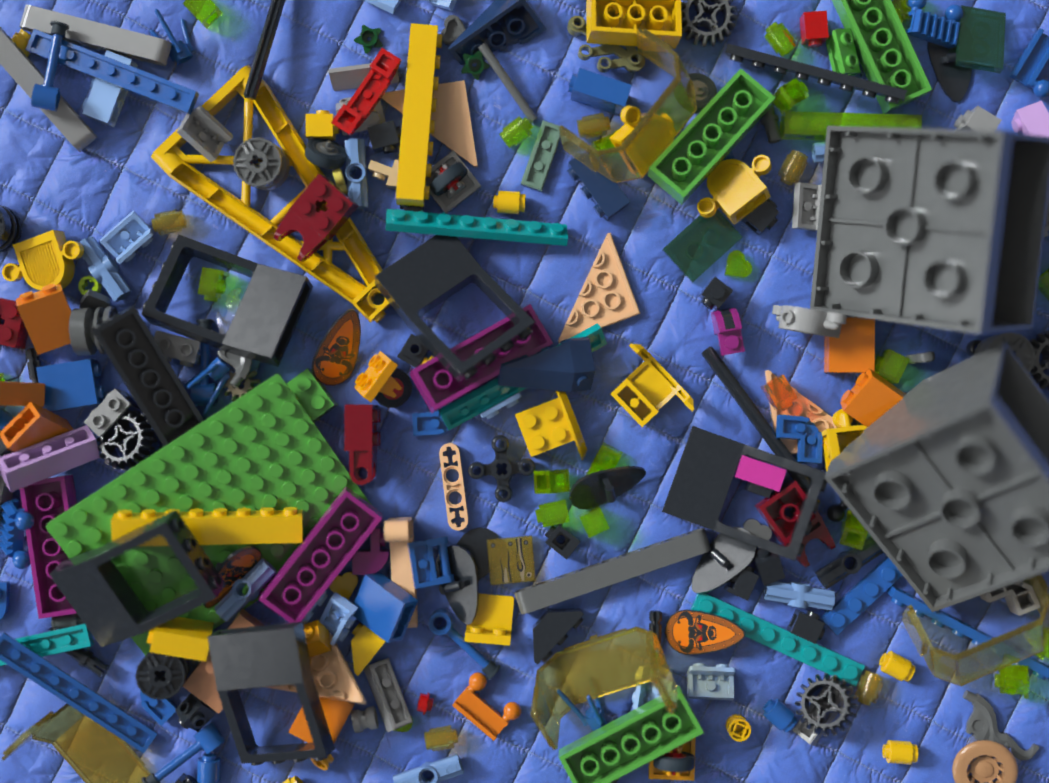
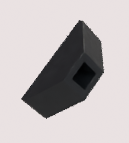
[533,608,584,665]

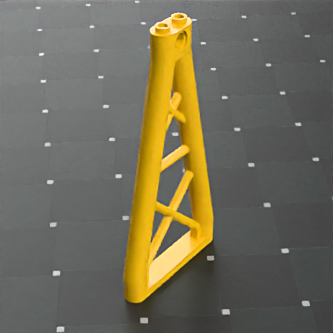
[151,65,391,323]

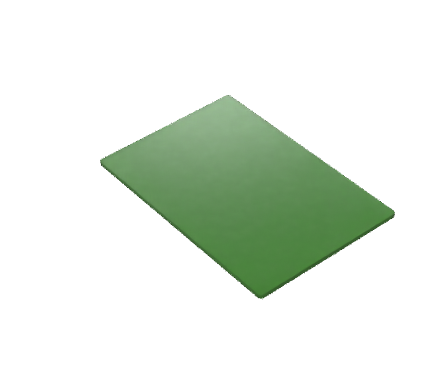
[46,374,371,655]

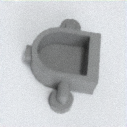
[772,305,847,338]

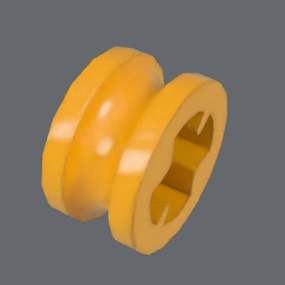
[311,754,334,770]

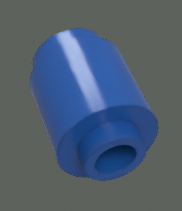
[763,698,797,732]
[197,753,221,783]

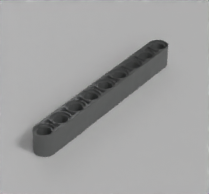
[514,528,712,614]

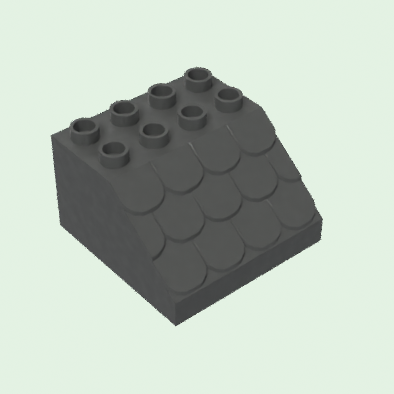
[810,126,1049,334]
[824,341,1049,612]

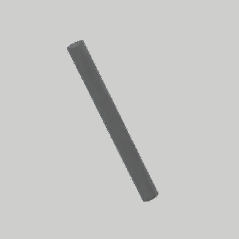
[478,42,538,123]

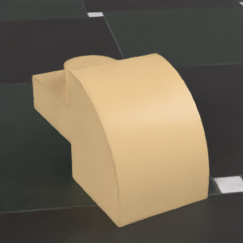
[368,159,399,189]

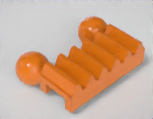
[452,672,521,741]

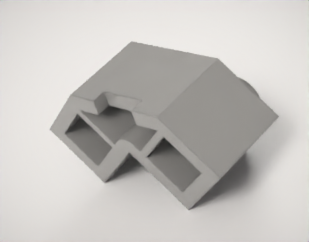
[979,581,1041,616]

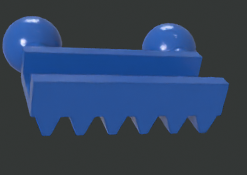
[906,0,963,49]
[1009,28,1049,98]
[0,499,34,569]

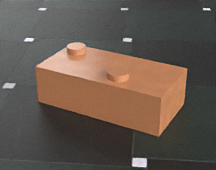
[182,609,264,714]

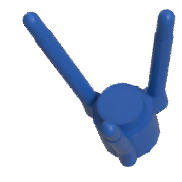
[149,9,194,64]
[184,357,231,415]
[557,675,607,731]

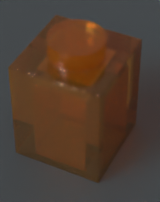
[760,374,798,411]

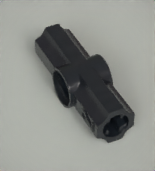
[815,536,884,589]

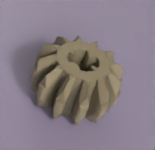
[222,367,261,401]

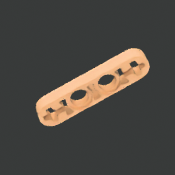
[439,443,469,531]

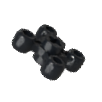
[468,435,536,503]

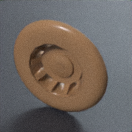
[952,740,1018,783]

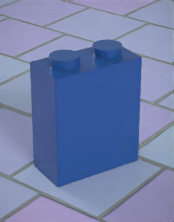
[568,68,632,116]
[36,359,106,412]
[353,572,418,643]

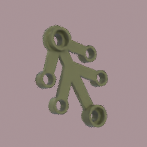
[567,16,645,73]

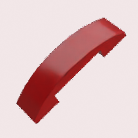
[331,48,401,136]

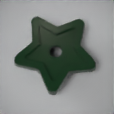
[354,25,383,54]
[461,50,490,80]

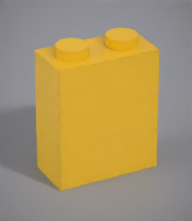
[147,617,214,661]

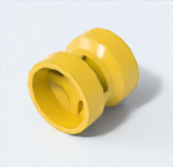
[725,714,751,742]

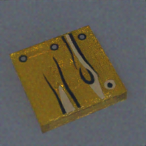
[486,535,536,585]

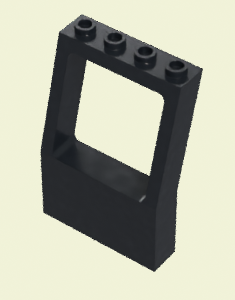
[141,234,313,367]
[375,235,535,382]
[662,426,828,561]
[49,510,226,647]
[208,621,335,766]

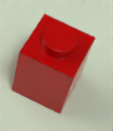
[800,10,829,48]

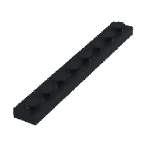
[725,44,907,104]

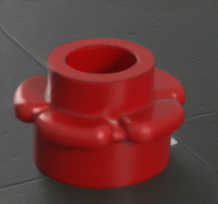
[417,692,434,715]

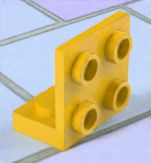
[464,593,514,646]

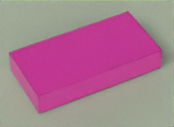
[735,455,787,492]

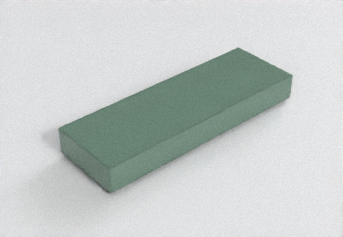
[521,120,564,192]

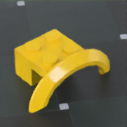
[611,344,694,427]
[515,391,587,460]

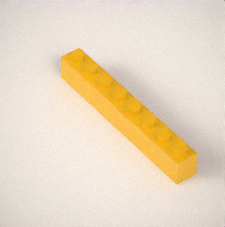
[396,23,442,207]
[111,507,303,546]

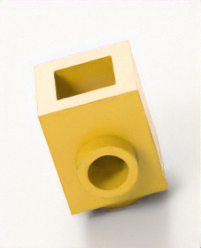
[306,110,340,141]

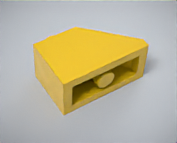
[351,623,385,676]

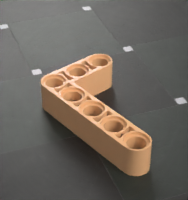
[384,517,418,628]

